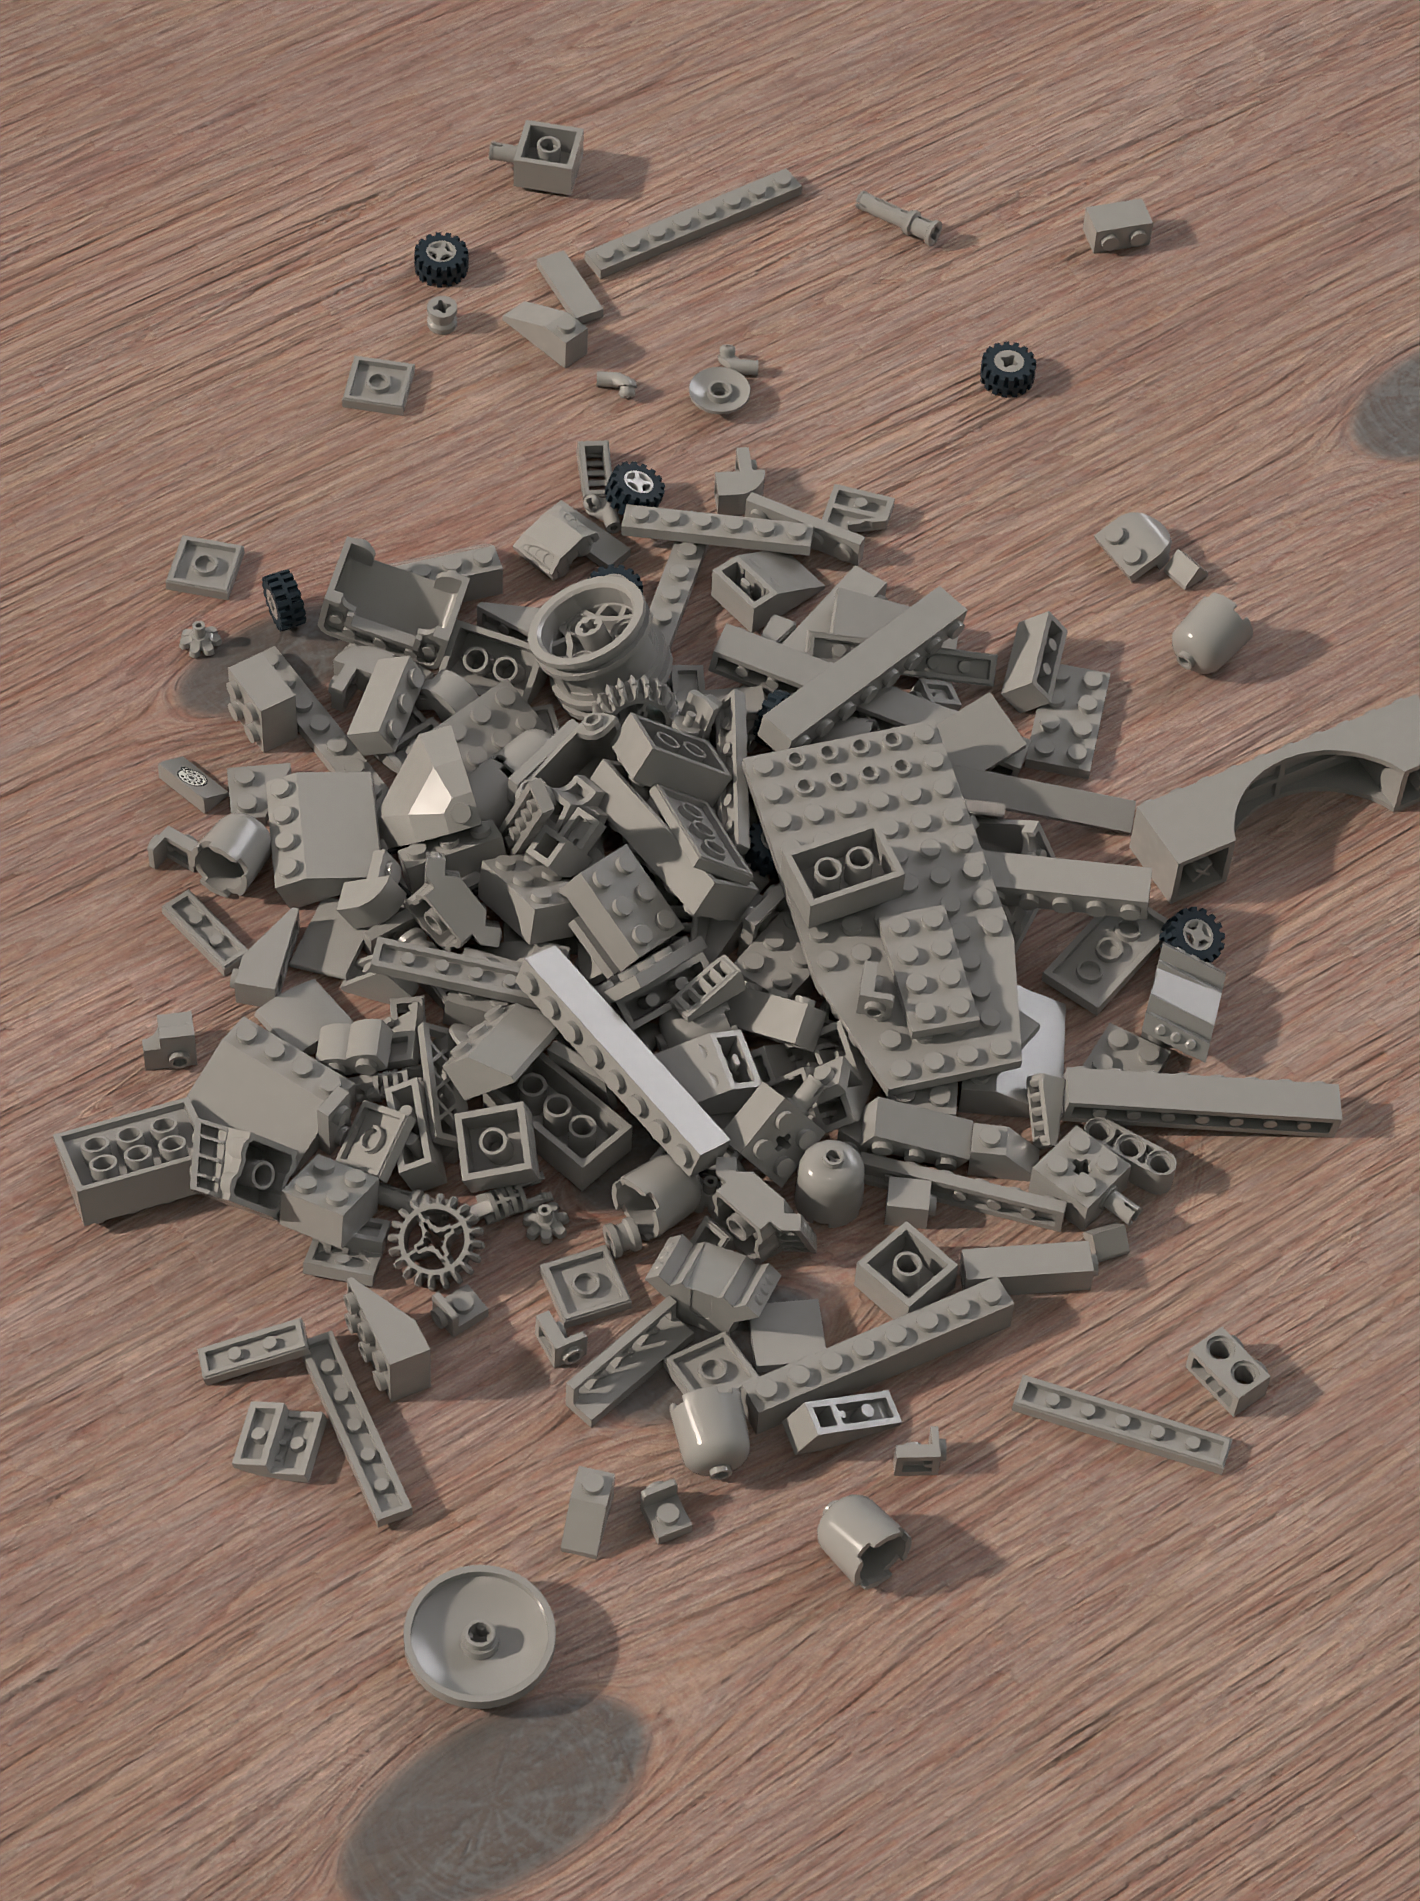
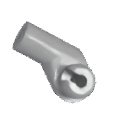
[718,344,758,375]

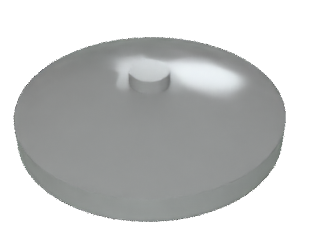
[403,1565,556,1709]

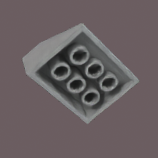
[265,771,381,909]
[958,985,1066,1121]
[187,1016,356,1178]
[53,1097,200,1226]

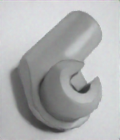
[596,371,637,399]
[583,494,621,534]

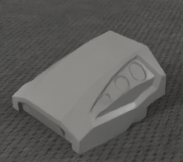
[513,504,600,581]

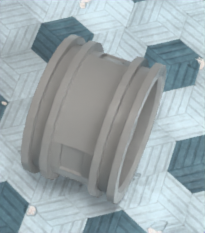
[528,576,673,721]

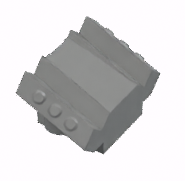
[404,851,502,952]
[1141,941,1226,1063]
[190,1117,298,1223]
[711,1157,817,1265]
[645,1234,782,1336]

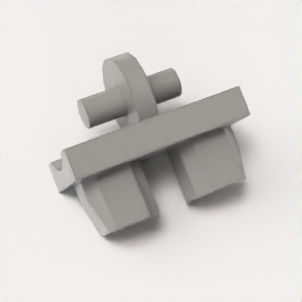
[672,689,723,740]

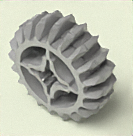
[592,674,680,727]
[388,1193,485,1291]

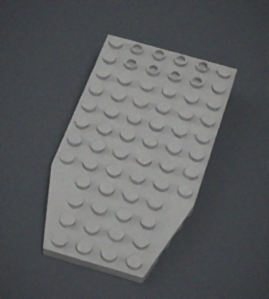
[742,720,1022,1097]

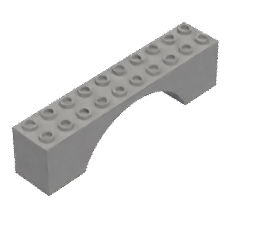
[1129,694,1420,904]

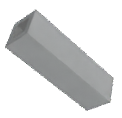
[959,1241,1099,1295]

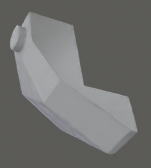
[377,725,482,849]
[750,1020,873,1133]

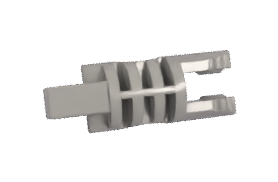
[349,1065,437,1103]
[465,1171,554,1225]

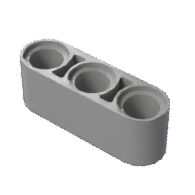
[1084,1117,1177,1195]

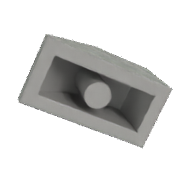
[340,954,419,1005]
[967,1123,1040,1182]
[561,1466,615,1559]

